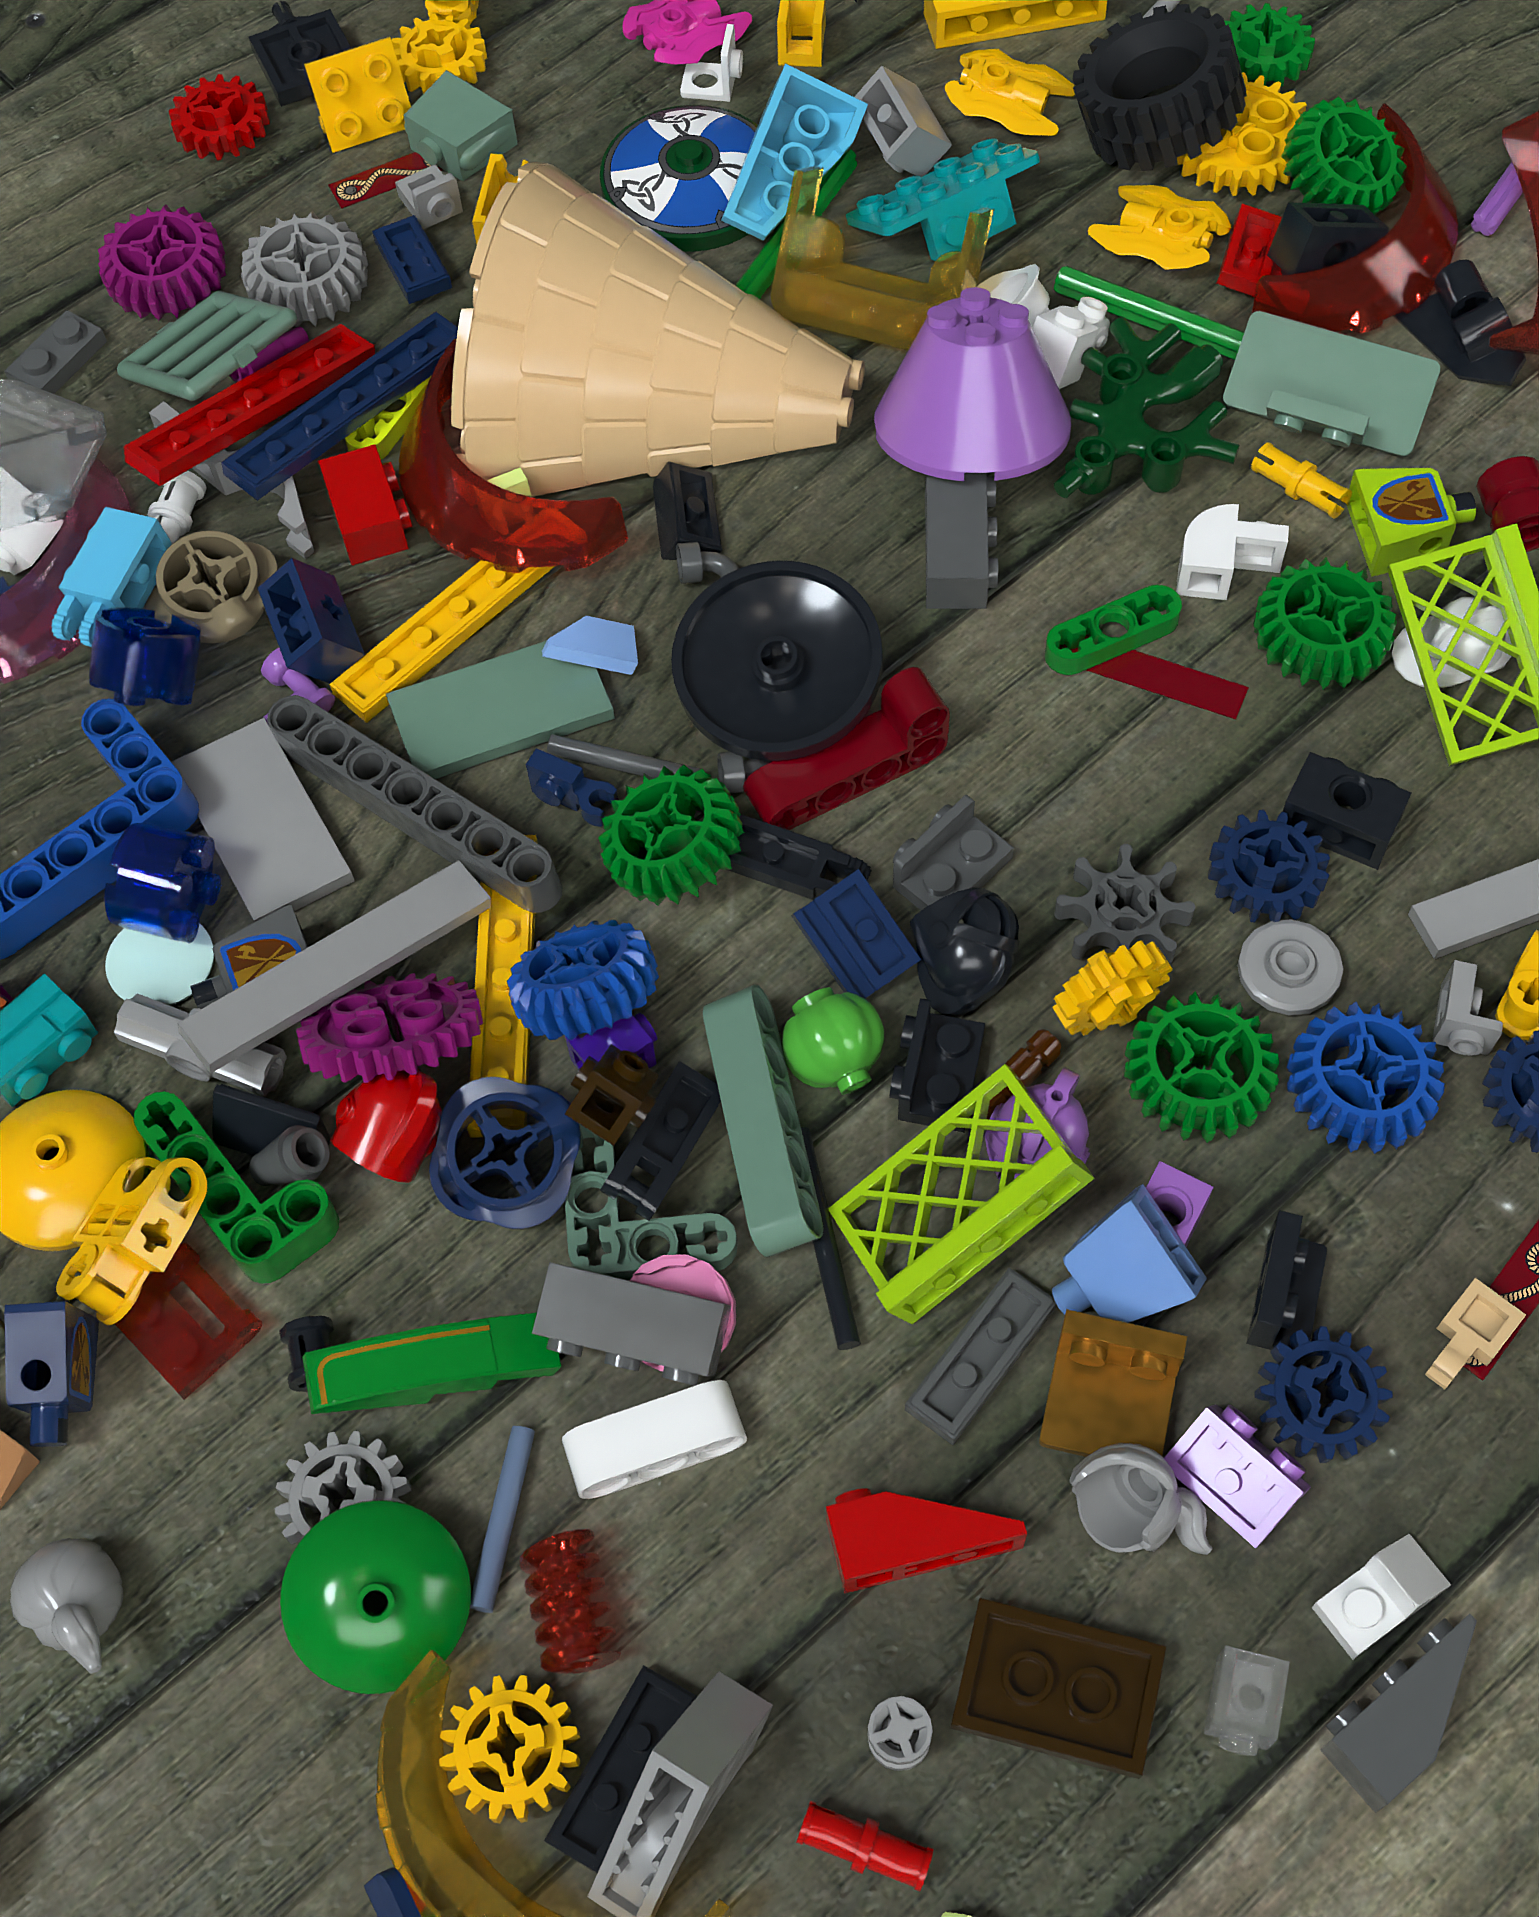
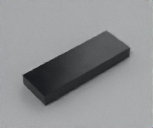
[544,1665,697,1874]

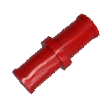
[796,1800,934,1892]

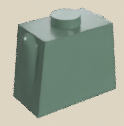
[404,70,518,181]

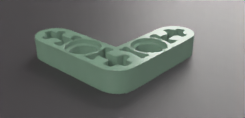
[565,1124,738,1280]

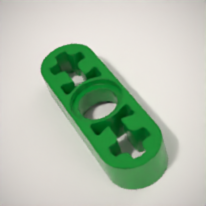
[1045,585,1182,675]

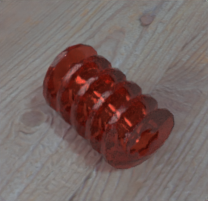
[519,1529,621,1674]

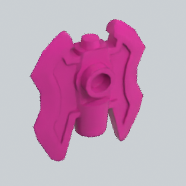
[623,0,752,65]

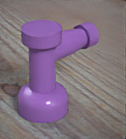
[261,648,335,725]

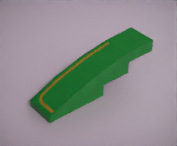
[302,1313,561,1414]

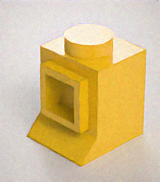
[777,0,826,67]

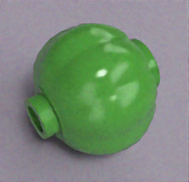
[782,987,884,1095]

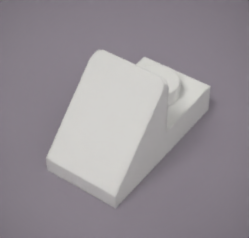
[1312,1534,1451,1660]

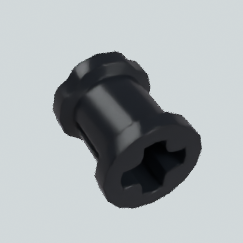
[279,1316,334,1392]

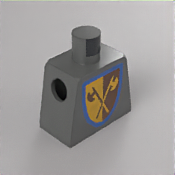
[190,904,327,1023]

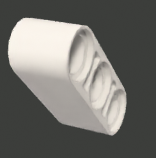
[562,1380,747,1499]

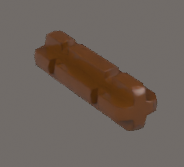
[987,1029,1062,1120]

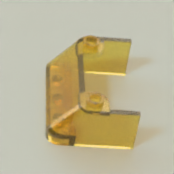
[771,166,994,351]

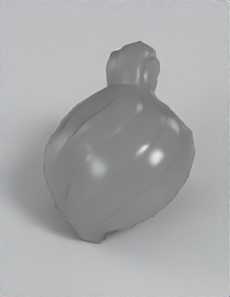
[1069,1443,1213,1555]
[10,1538,123,1674]

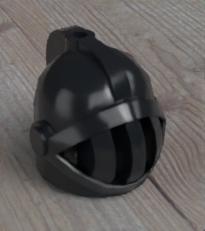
[910,887,1020,1016]

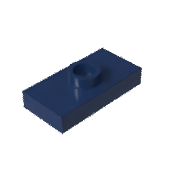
[372,215,452,304]

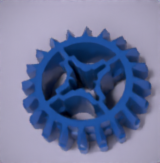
[507,920,659,1040]
[1287,1002,1445,1154]

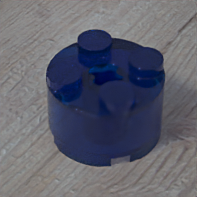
[88,607,202,706]
[104,823,221,944]

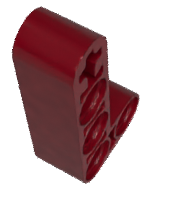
[743,667,950,830]

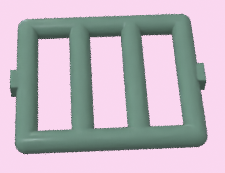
[117,291,297,401]

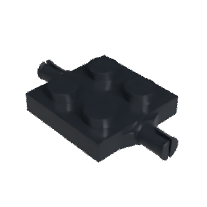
[248,1,352,107]

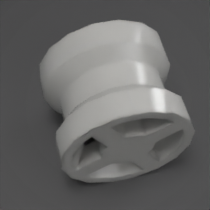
[867,1696,933,1771]

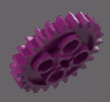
[296,973,483,1083]

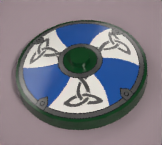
[600,105,758,252]

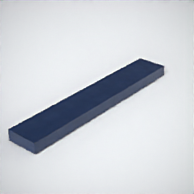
[221,311,458,501]

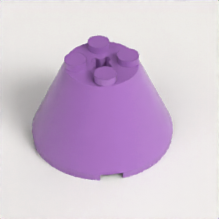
[874,287,1071,481]

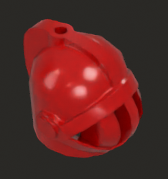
[330,1069,442,1183]

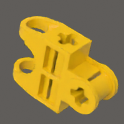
[56,1157,207,1325]

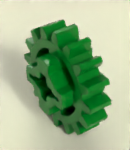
[1224,3,1315,87]

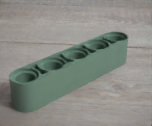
[703,984,823,1257]

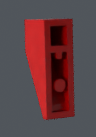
[826,1488,1027,1594]

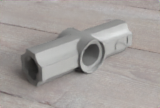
[114,993,287,1097]

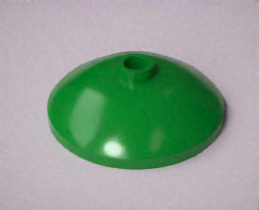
[280,1500,471,1694]

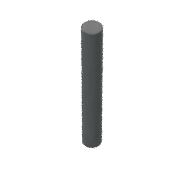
[547,734,701,779]

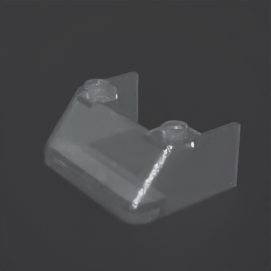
[0,379,107,531]

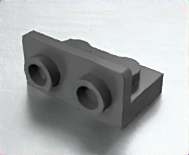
[893,795,1014,910]

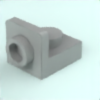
[1432,960,1503,1056]

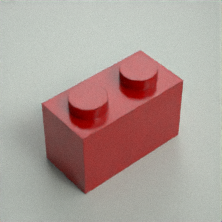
[318,444,412,565]

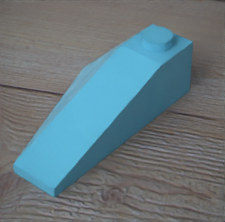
[721,63,868,241]

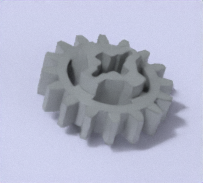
[274,1431,412,1544]

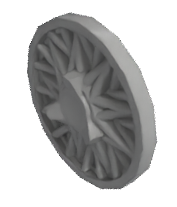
[1237,919,1343,1016]

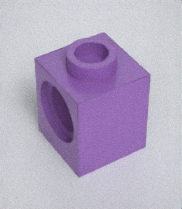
[1146,1161,1213,1247]

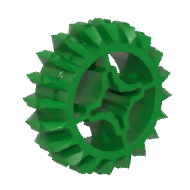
[1281,96,1407,215]
[1253,557,1397,690]
[598,764,744,906]
[1124,991,1279,1143]

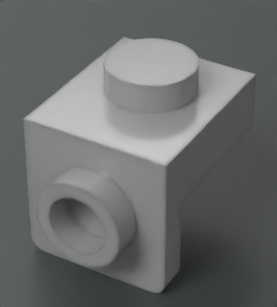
[395,164,463,230]

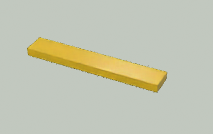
[329,503,586,723]
[467,835,538,1138]

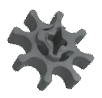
[1054,844,1195,964]

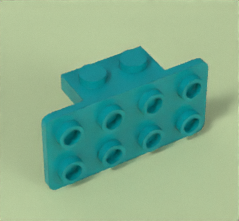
[846,139,1040,262]

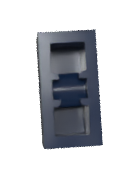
[258,558,365,684]

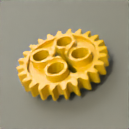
[1177,72,1307,196]

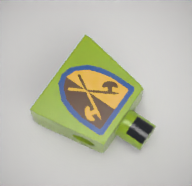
[1346,468,1476,577]

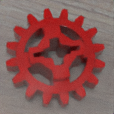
[169,74,270,160]

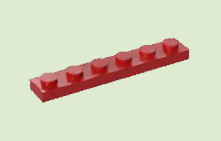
[124,324,375,486]

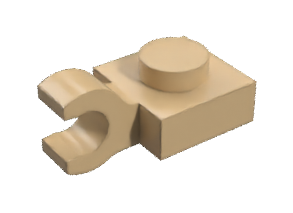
[1425,1278,1526,1390]

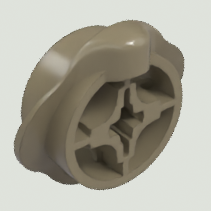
[145,531,278,643]

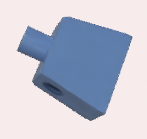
[1052,1184,1207,1323]

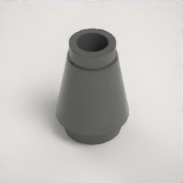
[249,1126,329,1186]

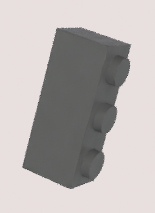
[925,473,998,609]
[532,1262,732,1385]

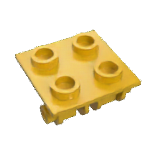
[304,37,411,153]

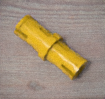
[1251,442,1352,519]

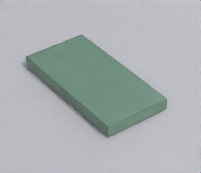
[386,641,615,779]

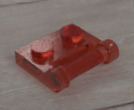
[115,1243,262,1400]

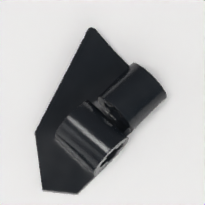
[1388,259,1526,386]

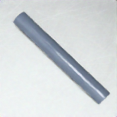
[470,1426,535,1613]

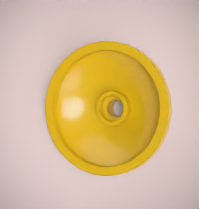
[0,1090,149,1251]

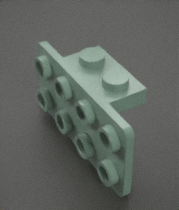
[1223,311,1440,457]

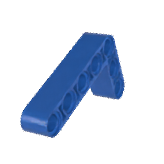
[0,698,199,959]

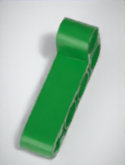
[134,1091,339,1284]

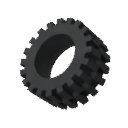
[1072,4,1247,171]

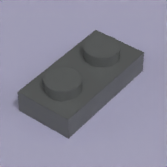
[4,310,107,403]

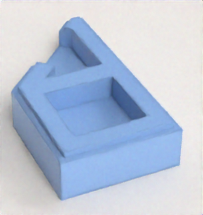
[542,616,638,675]

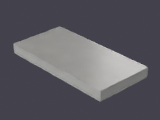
[171,718,355,922]

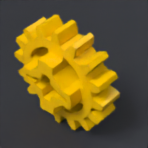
[392,13,487,94]
[1052,940,1172,1036]
[439,1675,580,1824]

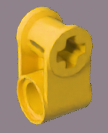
[1495,929,1539,1040]

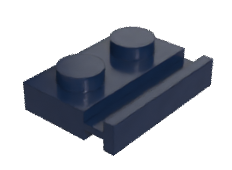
[791,869,921,999]

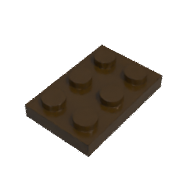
[950,1598,1167,1779]

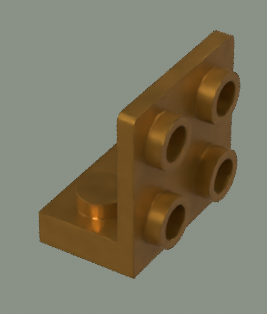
[1039,1309,1187,1457]

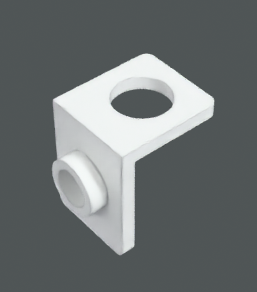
[680,24,743,102]

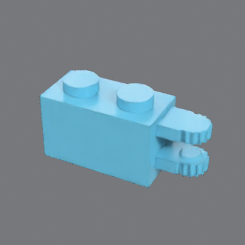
[51,507,172,648]

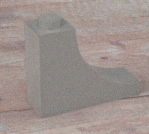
[587,1671,773,1917]

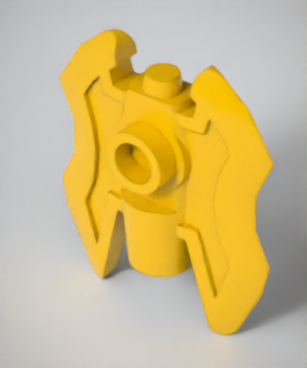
[945,49,1075,136]
[1088,185,1231,270]

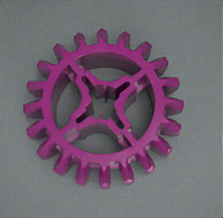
[98,204,226,321]

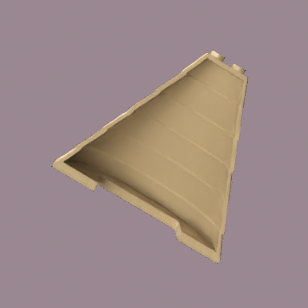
[451,162,865,508]

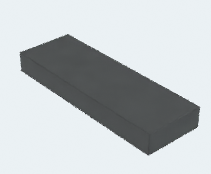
[905,1268,1057,1445]

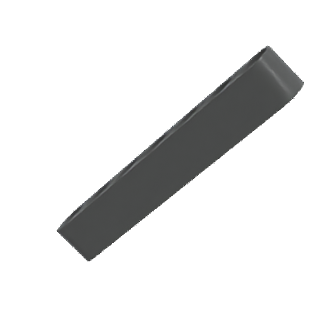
[267,695,563,913]

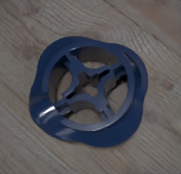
[429,1077,581,1229]

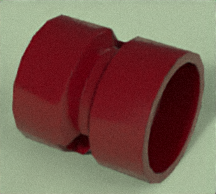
[1476,456,1539,552]

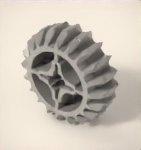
[241,211,368,327]

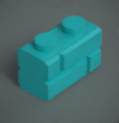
[0,974,98,1107]

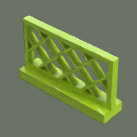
[1387,523,1539,766]
[828,1064,1095,1324]

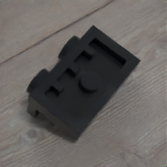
[889,998,985,1133]
[1246,1210,1327,1350]

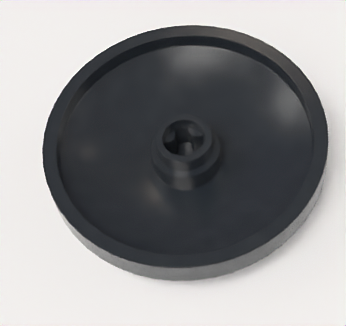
[671,560,883,761]

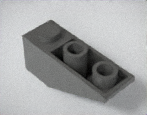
[1320,1614,1477,1813]

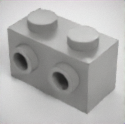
[855,66,952,177]

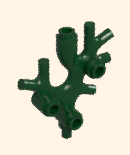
[1054,317,1240,498]

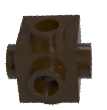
[565,1044,659,1146]

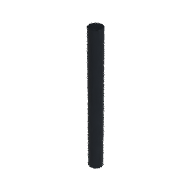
[801,1127,861,1350]

